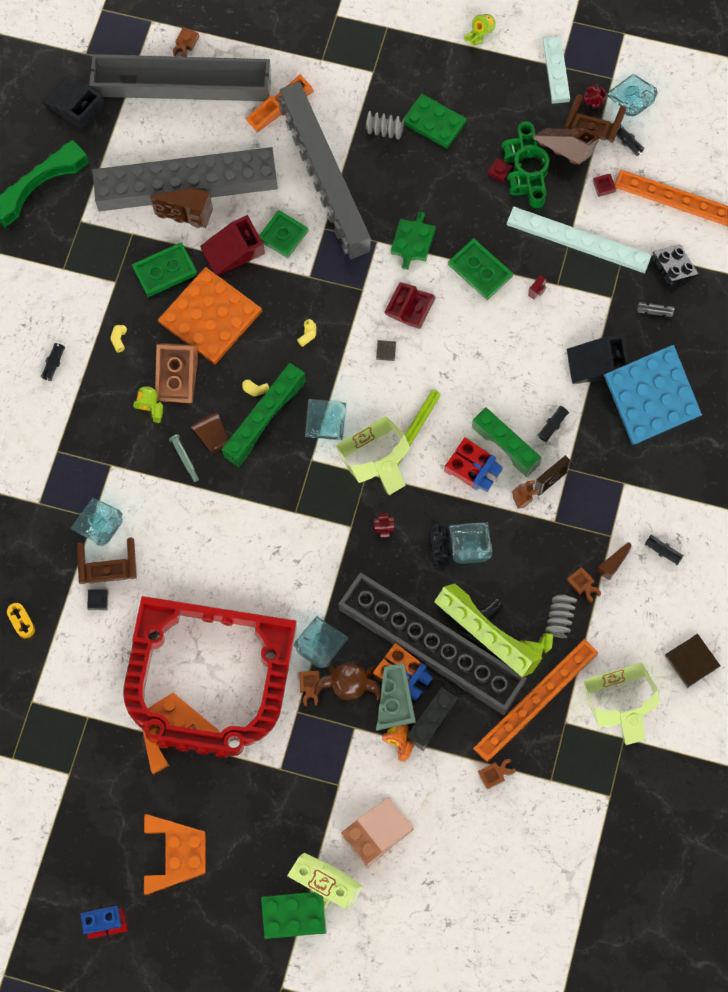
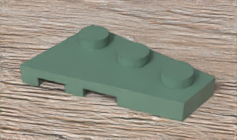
[376,663,416,730]

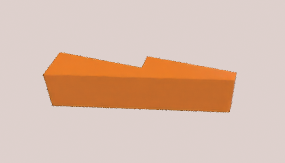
[245,74,314,132]

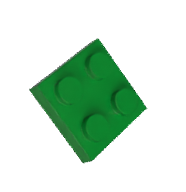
[259,210,309,259]

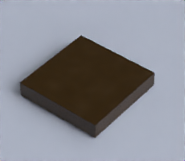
[534,455,570,496]
[665,634,721,688]

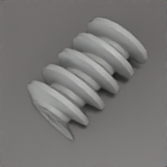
[366,111,404,140]
[545,595,577,638]

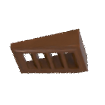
[597,542,632,580]

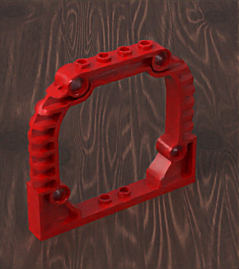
[123,596,297,758]

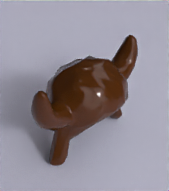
[315,662,381,701]

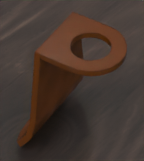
[191,412,229,454]

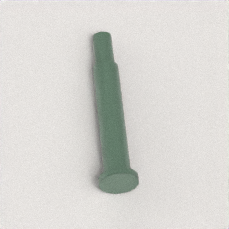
[169,434,199,482]

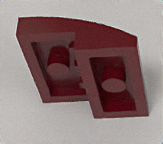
[384,282,435,329]

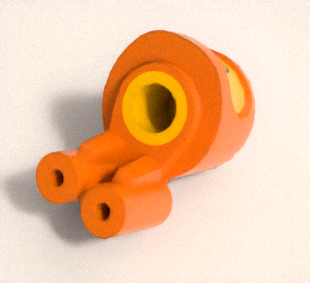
[382,725,414,762]

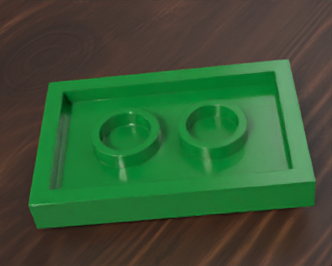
[402,93,467,149]
[448,238,513,300]
[132,242,198,297]
[261,892,327,939]

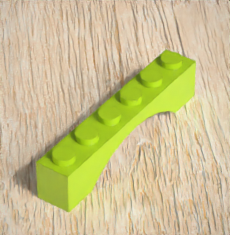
[434,584,542,677]

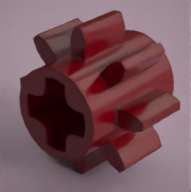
[584,84,606,108]
[374,513,394,537]

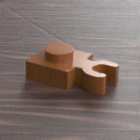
[173,27,199,57]
[511,480,539,509]
[567,567,601,603]
[299,671,320,706]
[478,759,516,790]

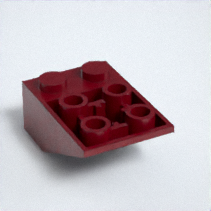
[200,215,265,276]

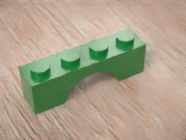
[472,407,542,477]

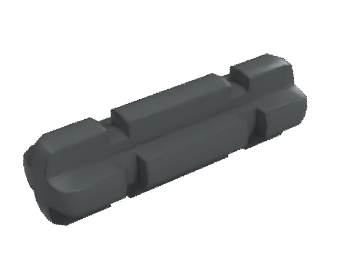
[637,302,674,317]

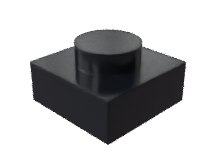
[87,589,109,610]

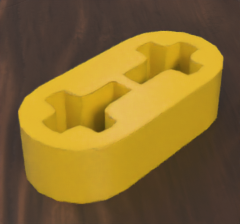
[7,603,35,639]

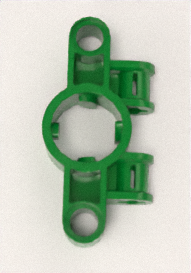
[501,122,549,209]

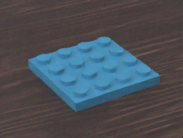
[603,345,702,445]

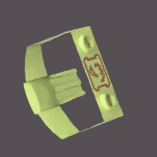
[336,416,410,495]
[584,662,659,745]
[287,853,363,910]

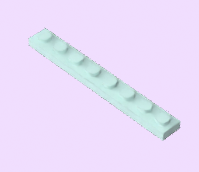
[507,207,652,273]

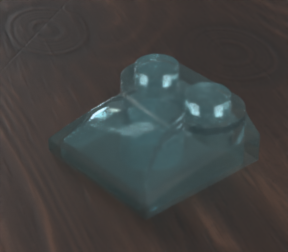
[607,74,658,117]
[305,399,347,440]
[71,497,123,546]
[449,522,492,564]
[294,616,348,668]

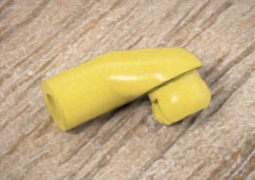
[297,319,316,347]
[110,324,127,352]
[242,380,269,397]

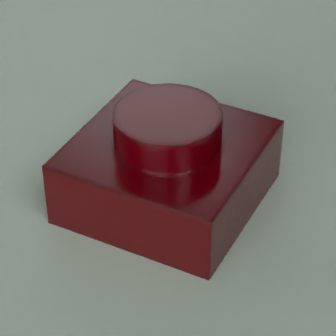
[488,158,513,183]
[593,173,616,197]
[528,275,546,300]

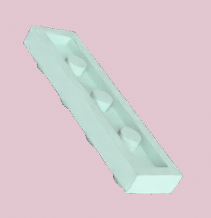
[543,36,570,104]

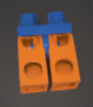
[373,643,433,701]

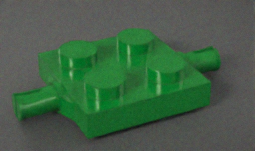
[391,212,436,270]

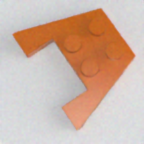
[142,693,220,775]
[144,814,206,895]

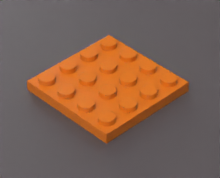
[158,267,262,365]

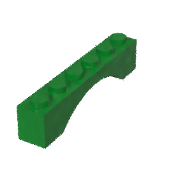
[0,140,89,228]
[222,363,306,467]

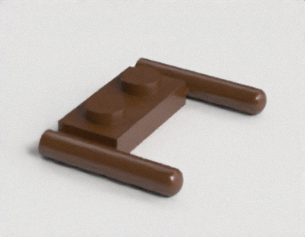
[563,94,627,142]
[77,537,137,584]

